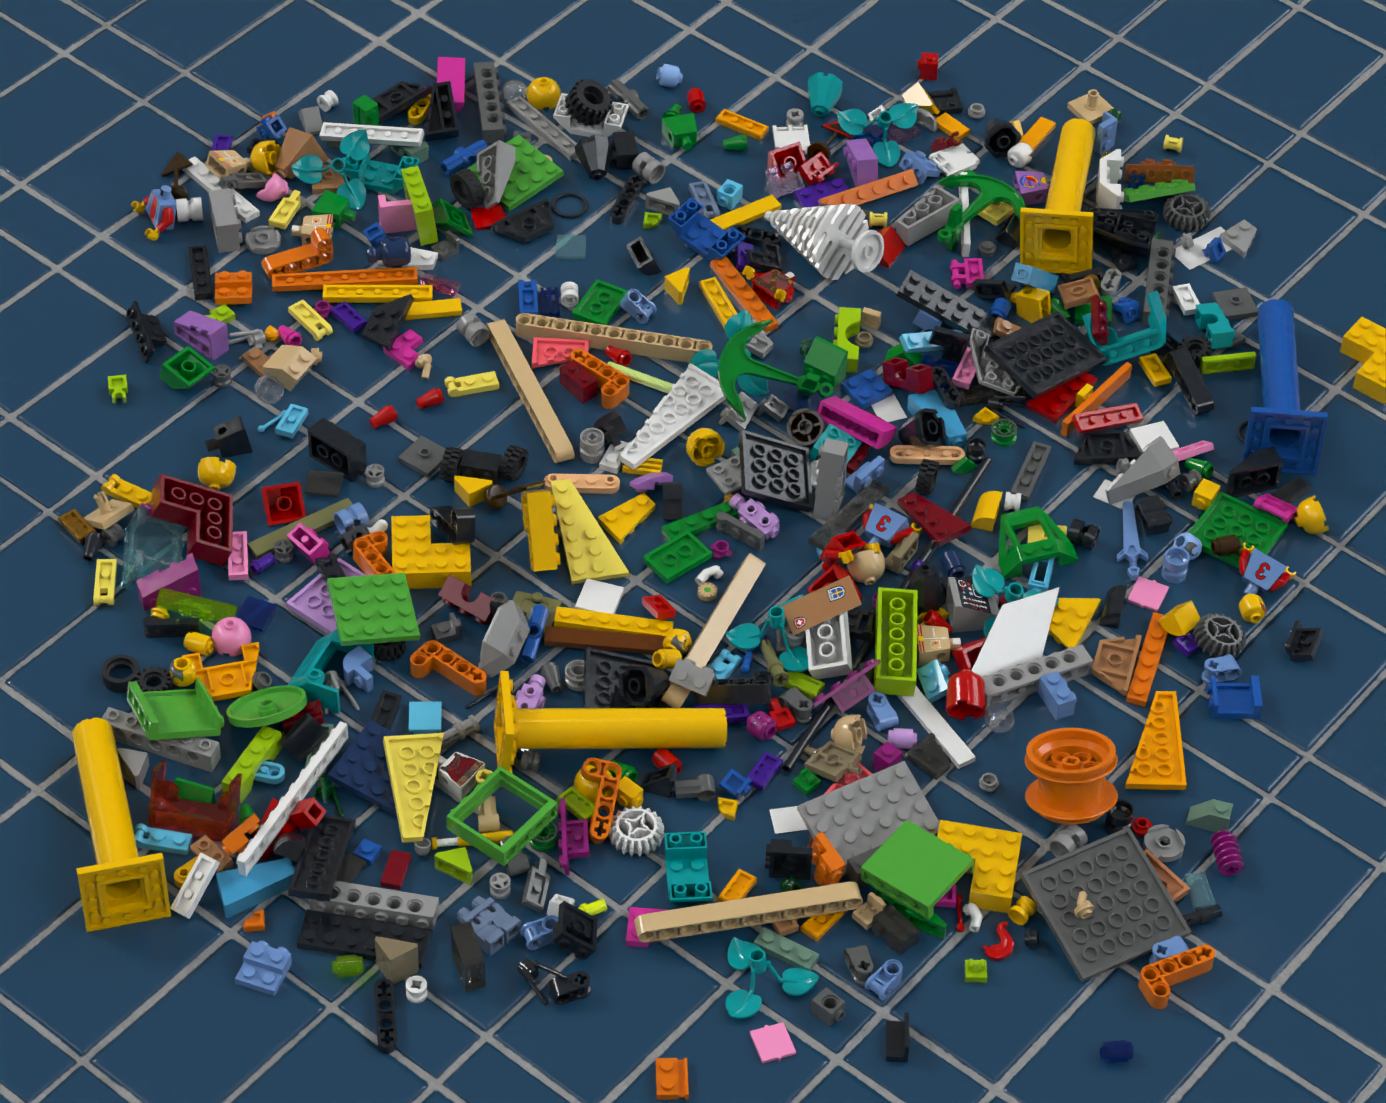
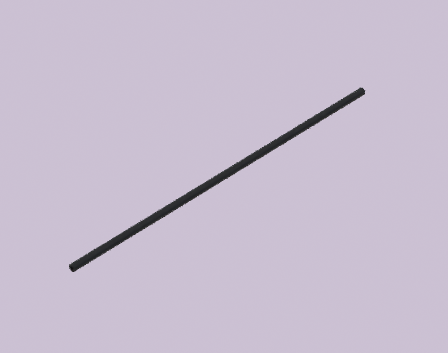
[782,457,992,773]

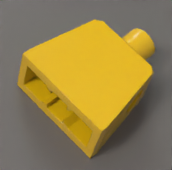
[1010,286,1051,323]

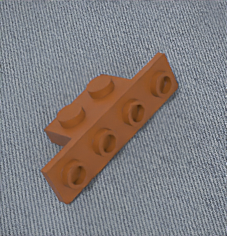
[1124,159,1195,183]

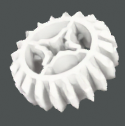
[608,805,664,857]

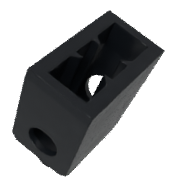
[205,415,253,458]

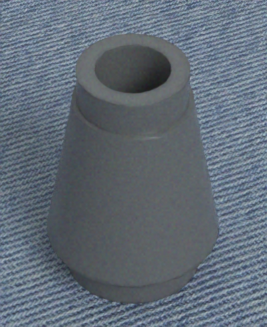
[540,662,563,693]

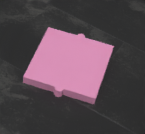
[1127,576,1169,612]
[750,1022,796,1064]

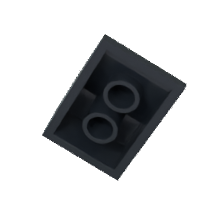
[1225,447,1283,498]

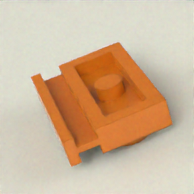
[655,1058,689,1100]

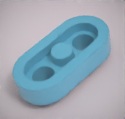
[254,761,285,784]

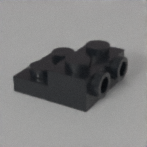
[765,839,813,880]
[552,901,598,959]

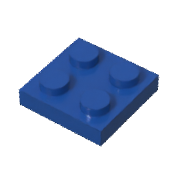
[841,369,893,410]

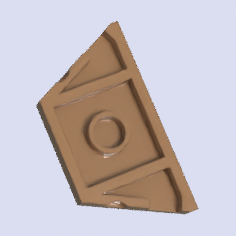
[1091,635,1142,696]

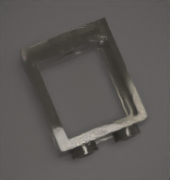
[450,922,486,992]

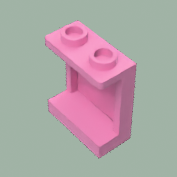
[378,195,416,233]

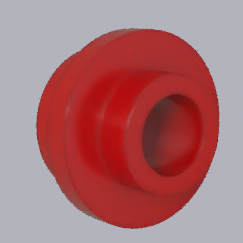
[1131,817,1152,837]

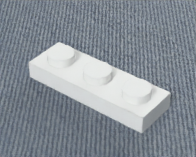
[170,853,220,919]

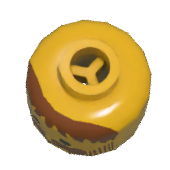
[1239,594,1266,623]

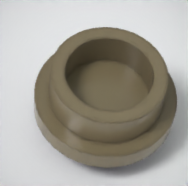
[855,331,873,348]

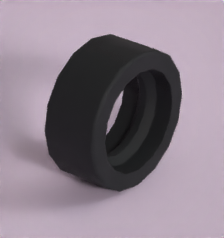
[101,654,140,693]

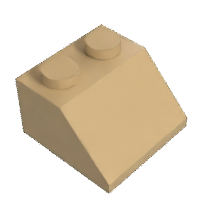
[261,345,317,392]

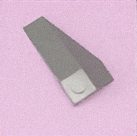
[1105,436,1181,505]

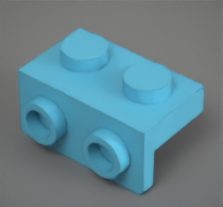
[917,659,950,703]

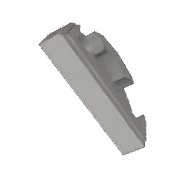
[915,108,938,132]

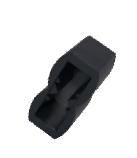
[1134,495,1172,536]

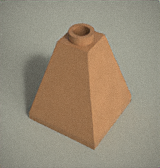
[275,127,328,179]

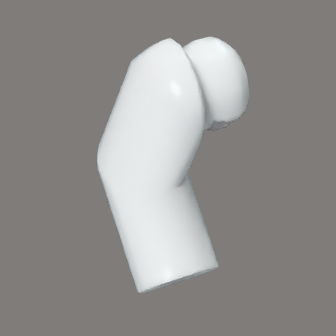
[695,565,724,585]

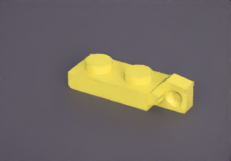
[269,190,301,230]

